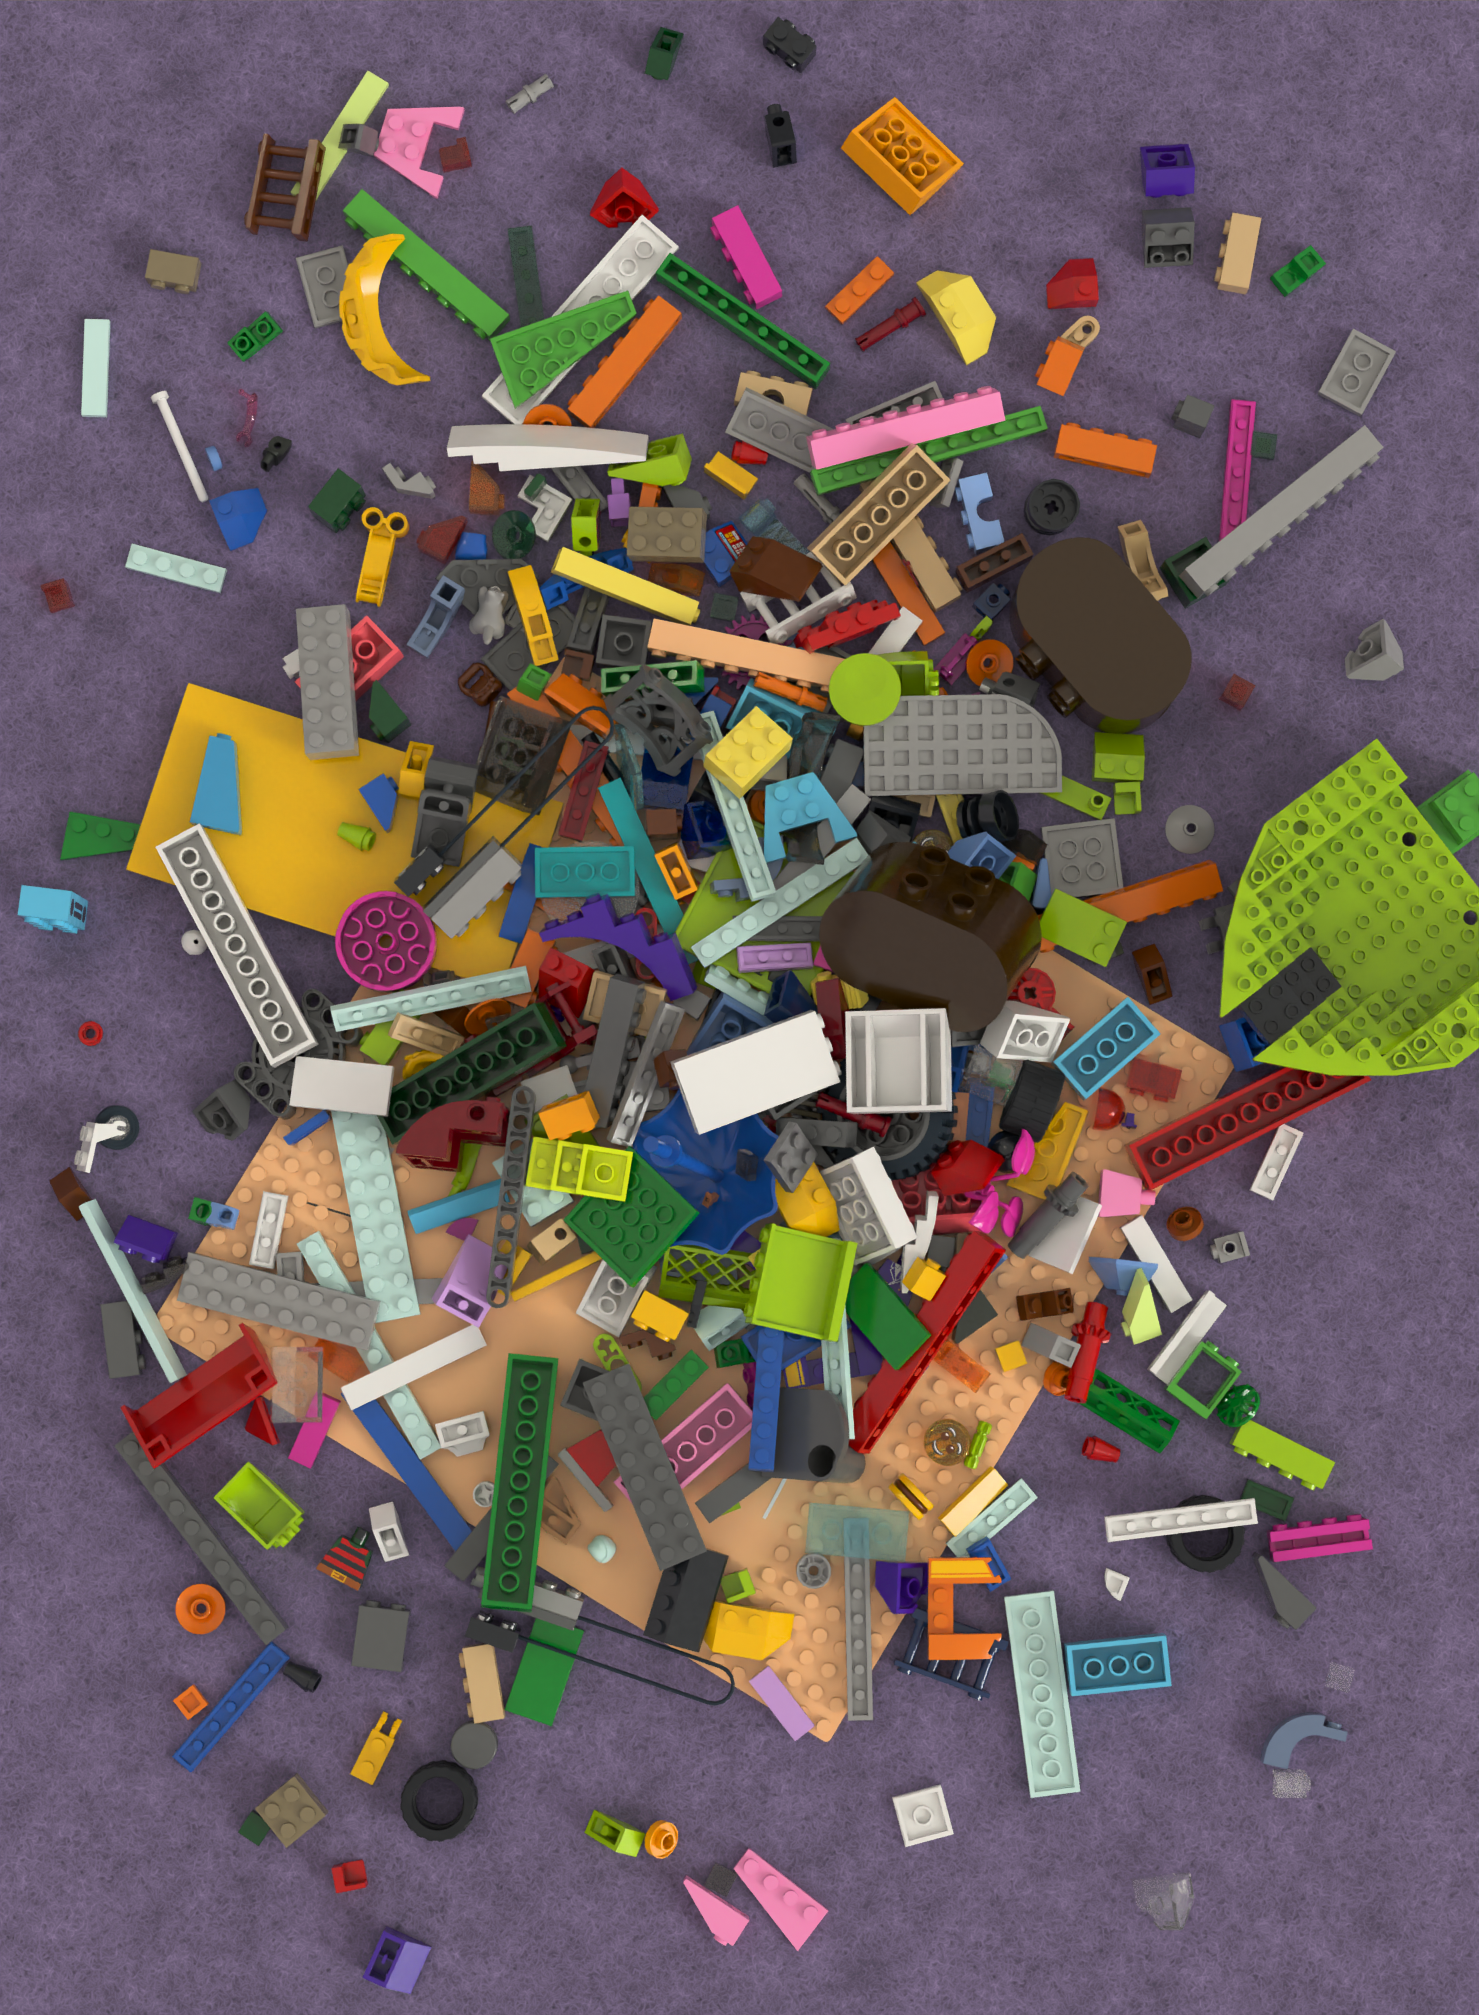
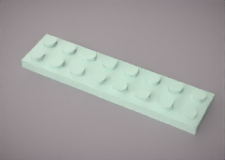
[1004,1590,1080,1798]

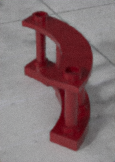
[464,981,598,1098]

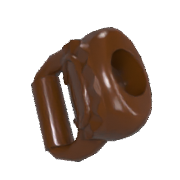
[458,662,503,707]

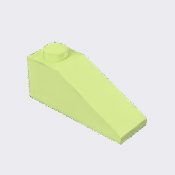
[1121,1268,1162,1345]

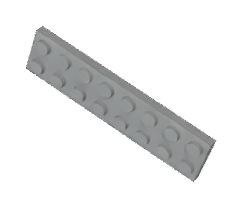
[177,1252,381,1350]

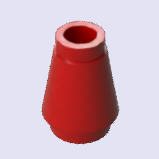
[731,440,768,465]
[1082,1435,1121,1463]

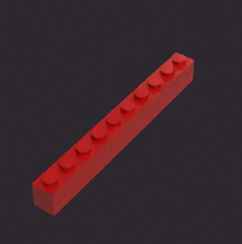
[848,1230,1006,1454]

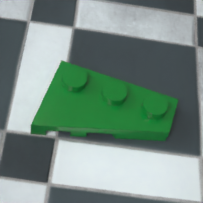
[60,812,141,860]

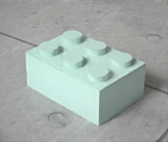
[492,1138,575,1227]

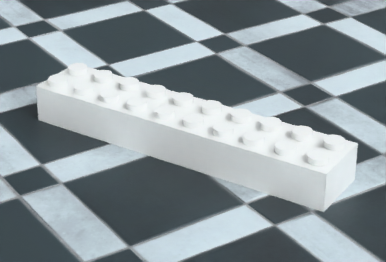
[156,823,319,1068]

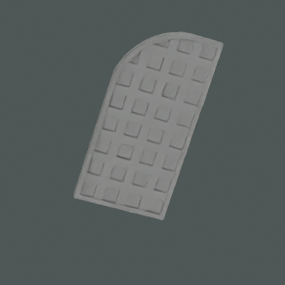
[863,694,1062,796]

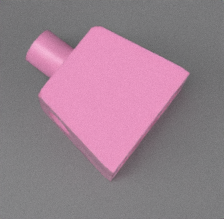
[1098,1169,1156,1217]

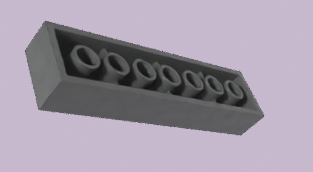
[583,1363,707,1571]

